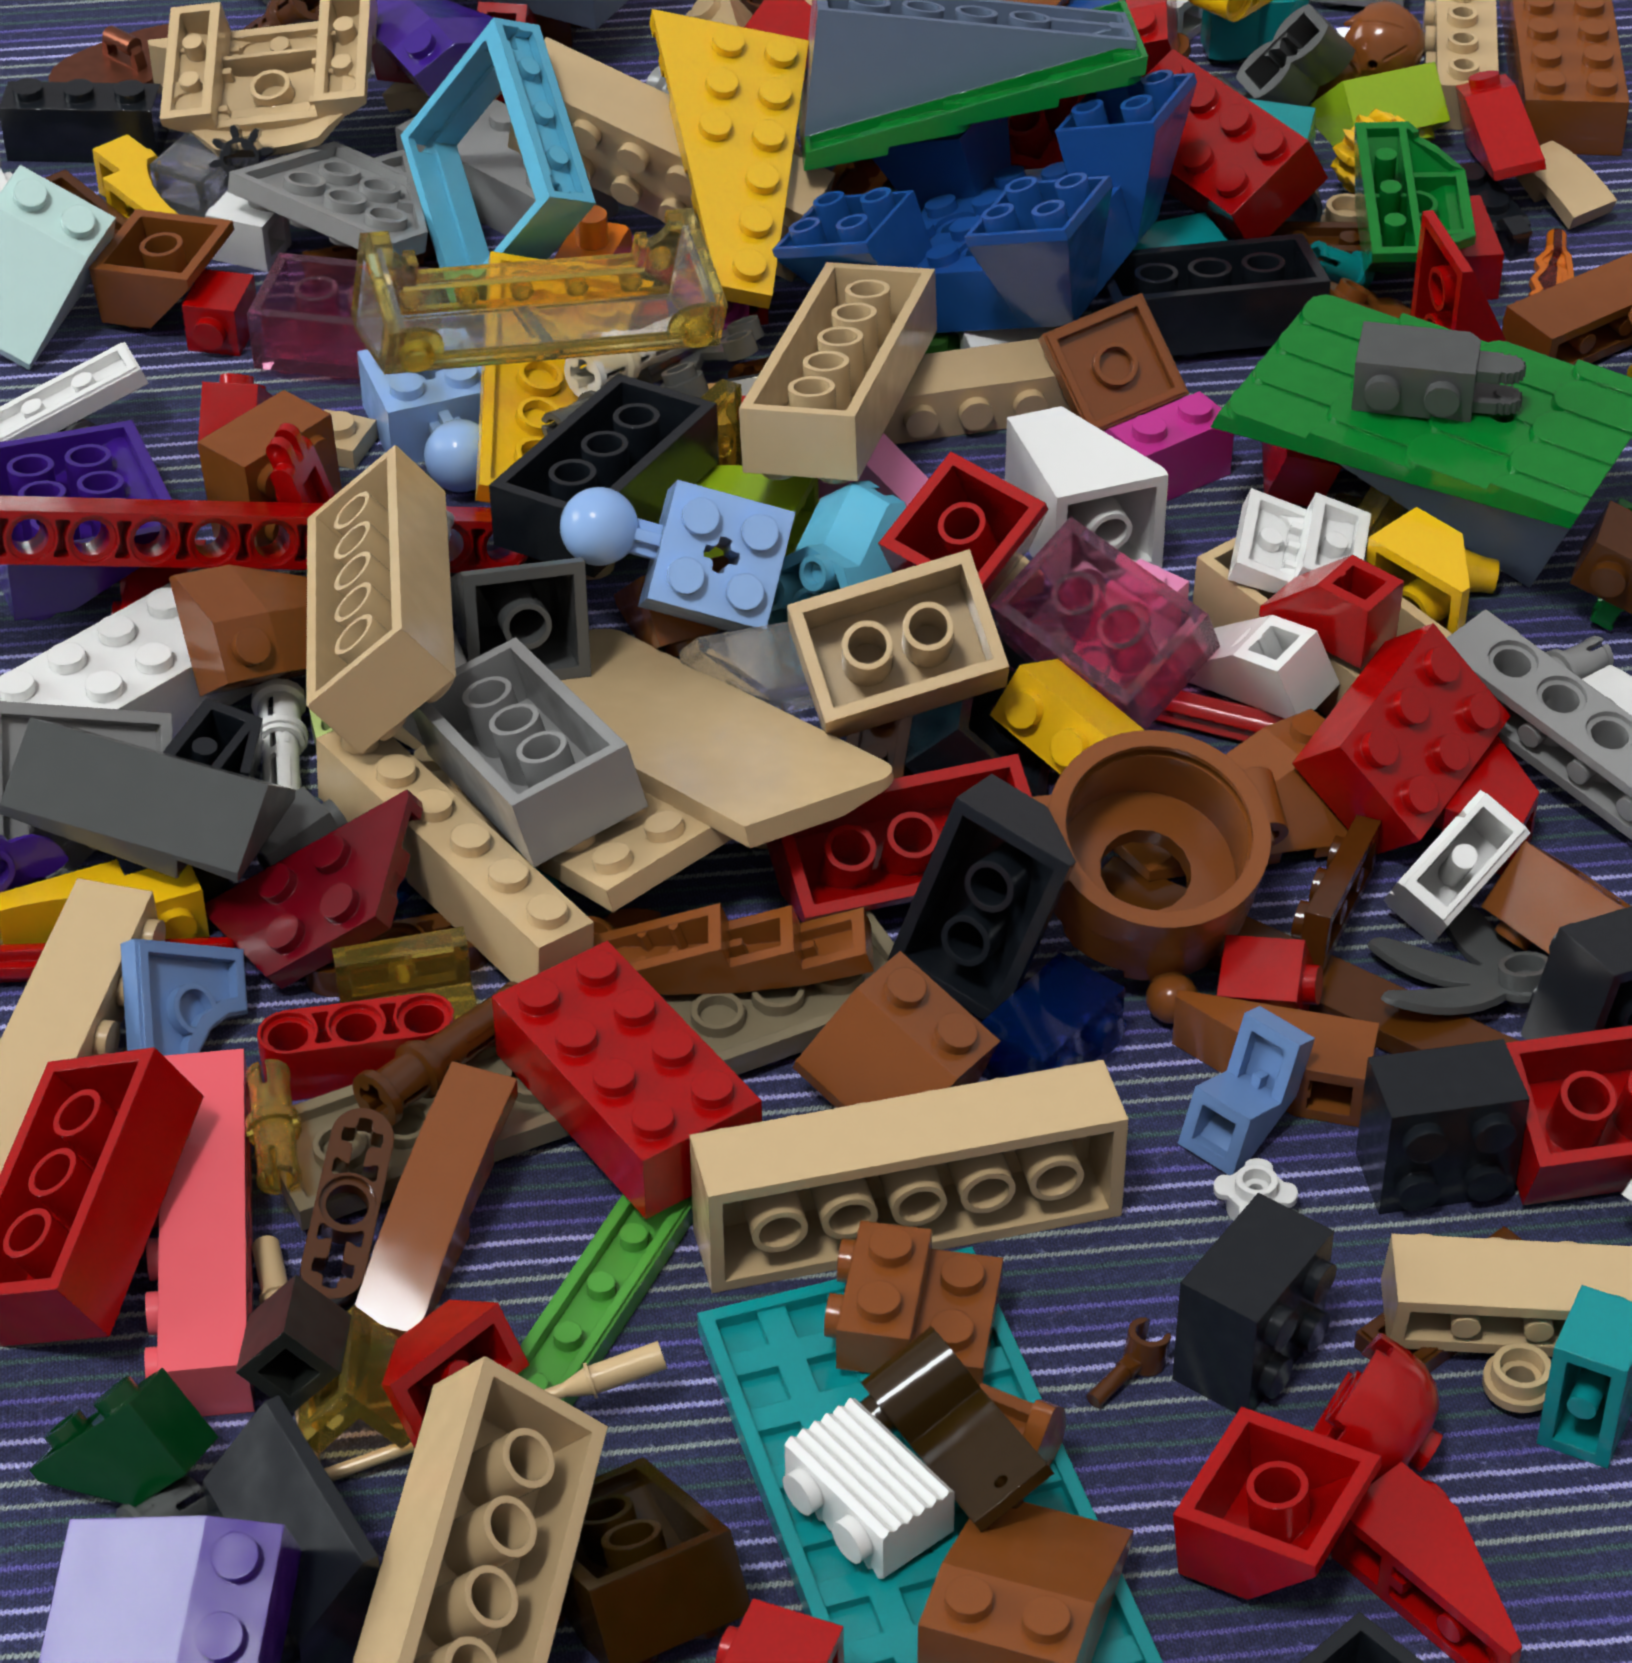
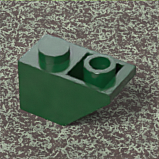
[29,1367,218,1507]

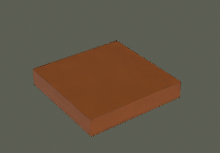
[1038,293,1189,431]

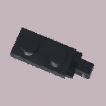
[1459,163,1532,261]

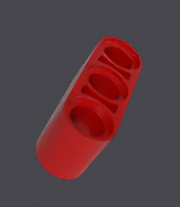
[257,993,455,1101]

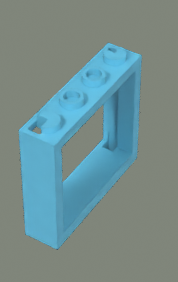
[400,17,596,315]

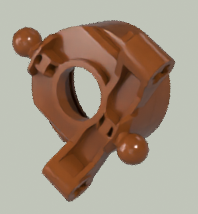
[1032,730,1288,1024]

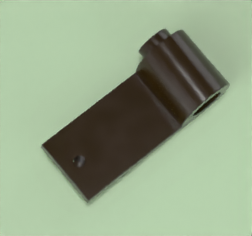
[860,1326,1054,1532]

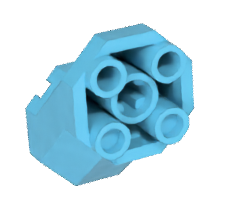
[767,480,906,671]

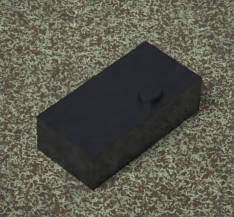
[1091,233,1331,358]
[489,374,719,578]

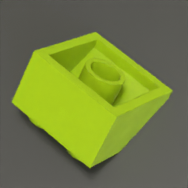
[1307,62,1451,146]

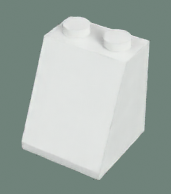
[1005,406,1169,592]

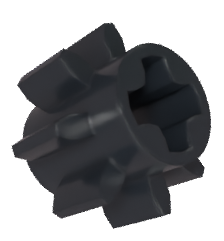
[209,124,276,187]

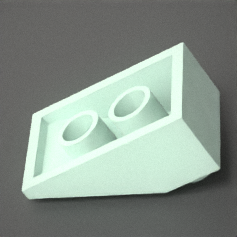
[0,165,116,370]

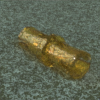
[245,1059,303,1195]

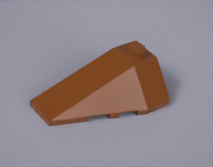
[169,565,307,697]
[1113,709,1348,881]

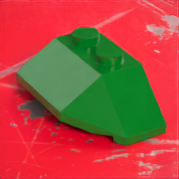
[1354,121,1476,274]

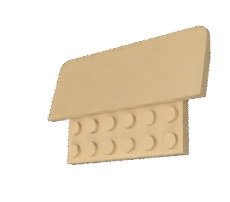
[413,629,894,912]

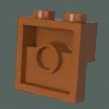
[824,1220,1003,1385]

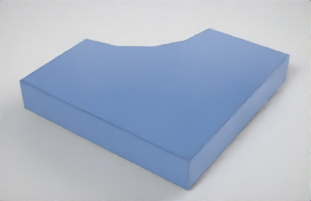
[120,938,248,1056]

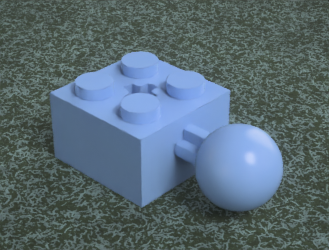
[357,328,482,492]
[560,479,796,638]

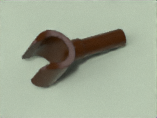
[1086,1317,1171,1408]

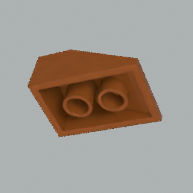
[917,1502,1134,1663]

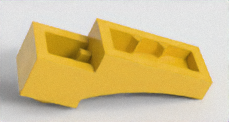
[92,134,178,219]
[0,859,210,945]

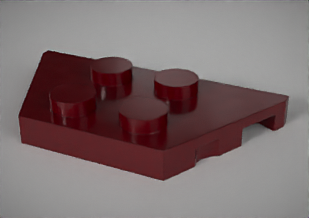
[205,789,423,989]

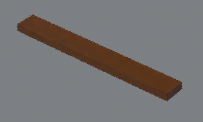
[1101,855,1519,1054]

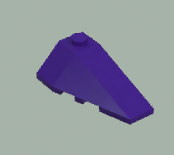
[376,0,493,99]

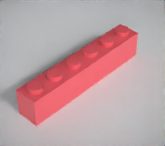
[144,1049,255,1417]

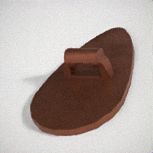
[48,24,169,84]

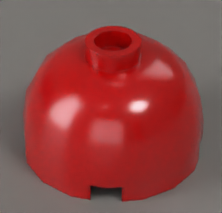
[1312,1333,1443,1484]

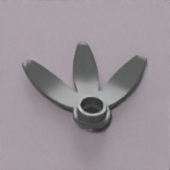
[1367,903,1548,1015]

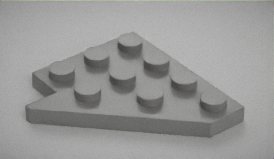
[228,141,428,265]

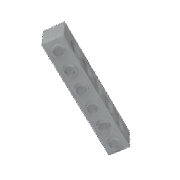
[1447,609,1632,840]

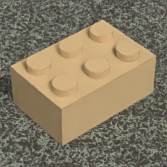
[787,549,1009,738]

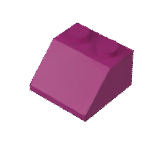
[1104,391,1234,501]

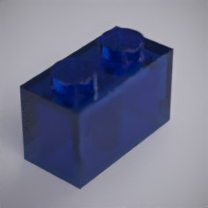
[981,952,1126,1080]

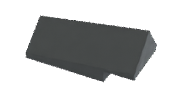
[0,718,296,883]

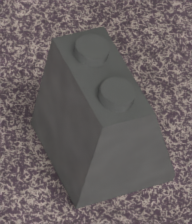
[450,557,592,680]

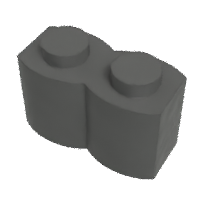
[1236,4,1355,107]

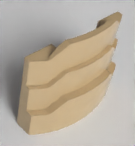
[160,0,378,157]

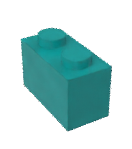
[1536,1285,1632,1469]

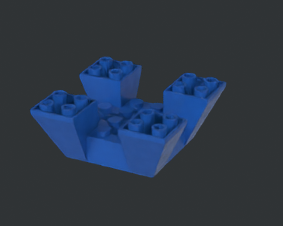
[772,70,1197,333]

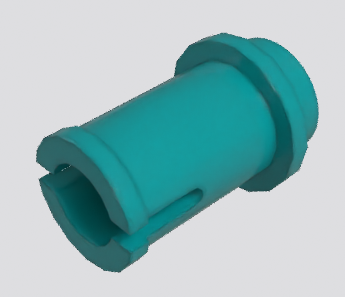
[1310,240,1375,289]

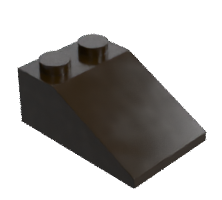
[562,1457,750,1663]

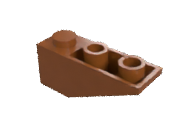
[1172,989,1379,1127]

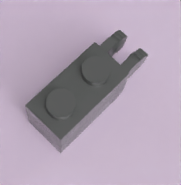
[1351,321,1526,423]

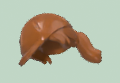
[1312,1,1425,102]

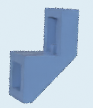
[1178,1006,1315,1175]

